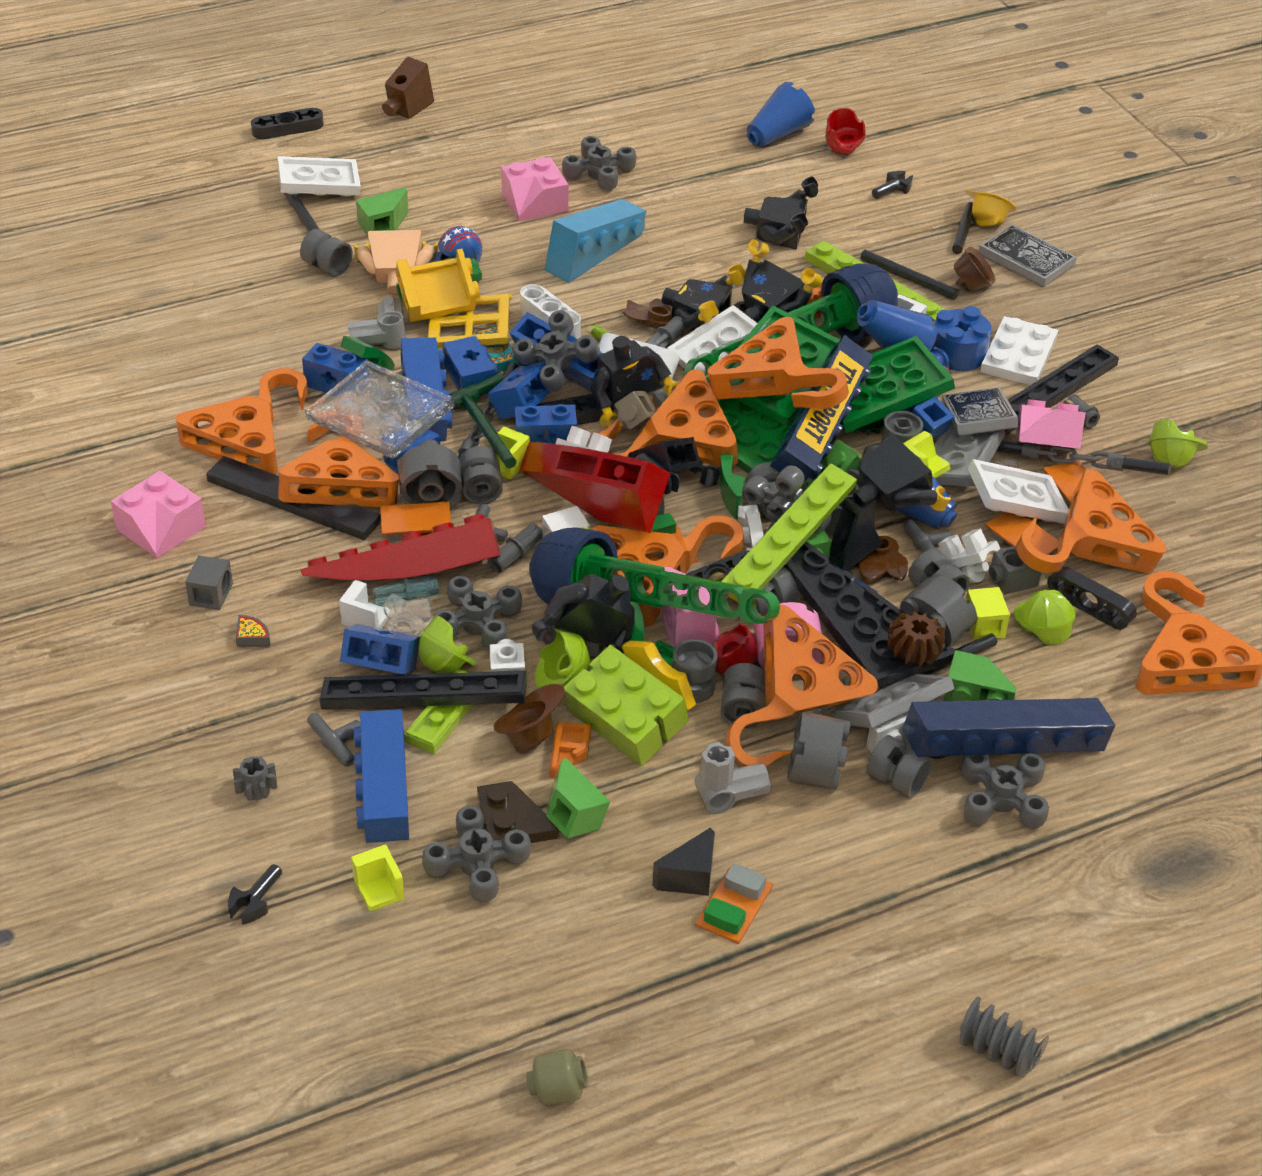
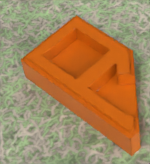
[549,722,591,778]

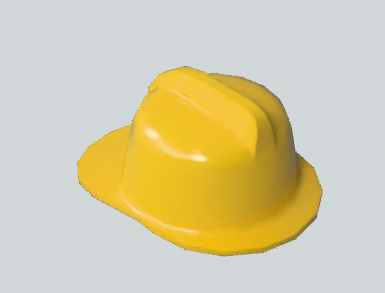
[965,190,1017,227]

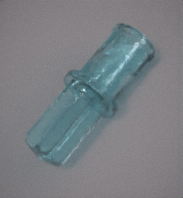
[373,574,439,606]

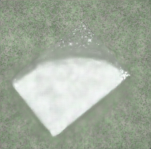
[305,360,455,459]

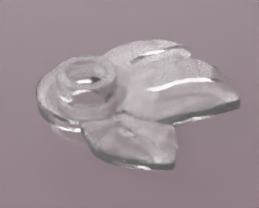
[383,593,433,636]

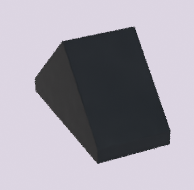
[829,499,883,570]
[652,828,715,896]

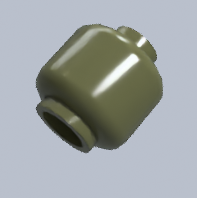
[526,1049,588,1106]

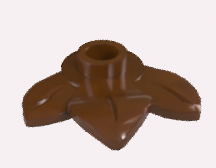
[623,298,672,329]
[853,536,908,585]

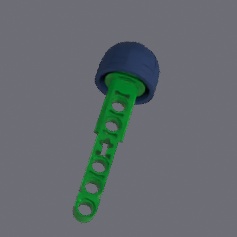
[685,263,898,383]
[529,527,780,624]

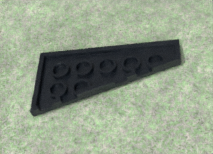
[783,541,955,687]

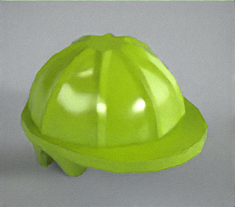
[1147,419,1208,468]
[1013,589,1076,645]
[418,615,478,673]
[535,629,591,689]

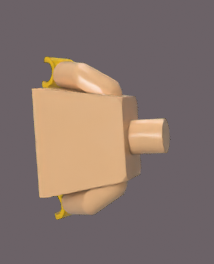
[353,230,438,294]

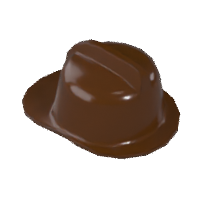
[953,247,995,292]
[494,684,566,754]

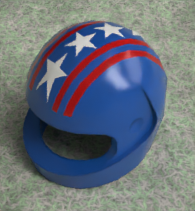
[435,226,483,264]

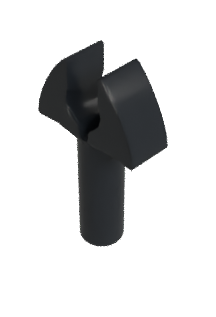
[872,171,913,199]
[228,864,282,924]

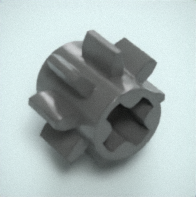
[233,756,278,801]

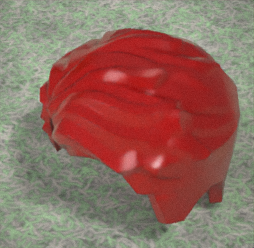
[825,108,866,155]
[714,623,758,676]

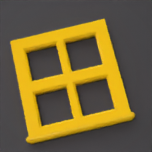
[428,294,512,348]

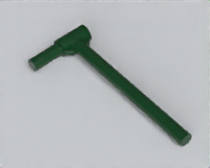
[449,372,517,468]

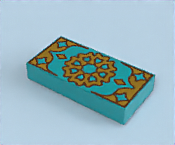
[472,326,521,372]

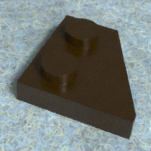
[477,781,559,843]

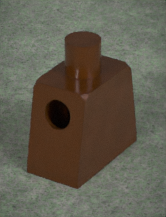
[382,56,434,118]

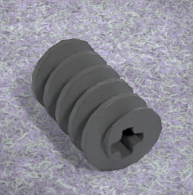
[959,997,1049,1078]

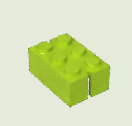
[564,644,689,767]

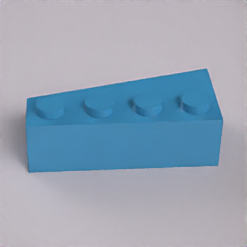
[545,199,646,283]

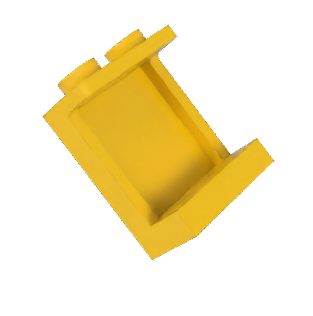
[396,249,480,322]

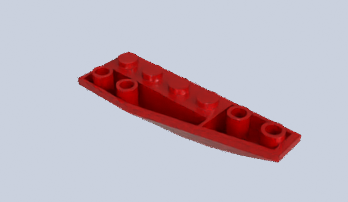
[519,442,670,533]
[300,514,501,580]

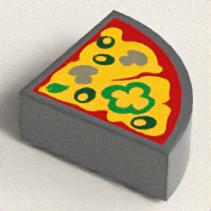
[236,615,270,646]

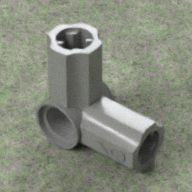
[348,296,406,349]
[694,742,771,814]

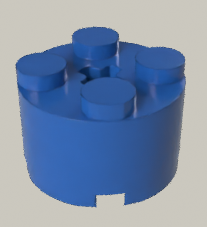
[932,306,992,371]

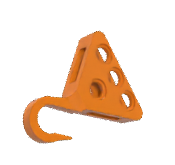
[707,317,849,409]
[176,368,308,475]
[598,370,738,467]
[278,412,399,507]
[1016,469,1166,574]
[591,516,744,627]
[1136,571,1262,694]
[725,605,878,767]

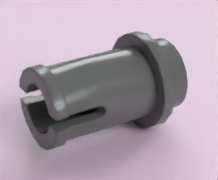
[1063,394,1100,428]

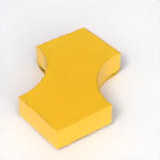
[622,641,696,710]

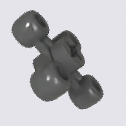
[562,136,637,190]
[513,310,600,392]
[742,466,832,534]
[432,576,522,650]
[961,753,1049,829]
[422,805,531,902]

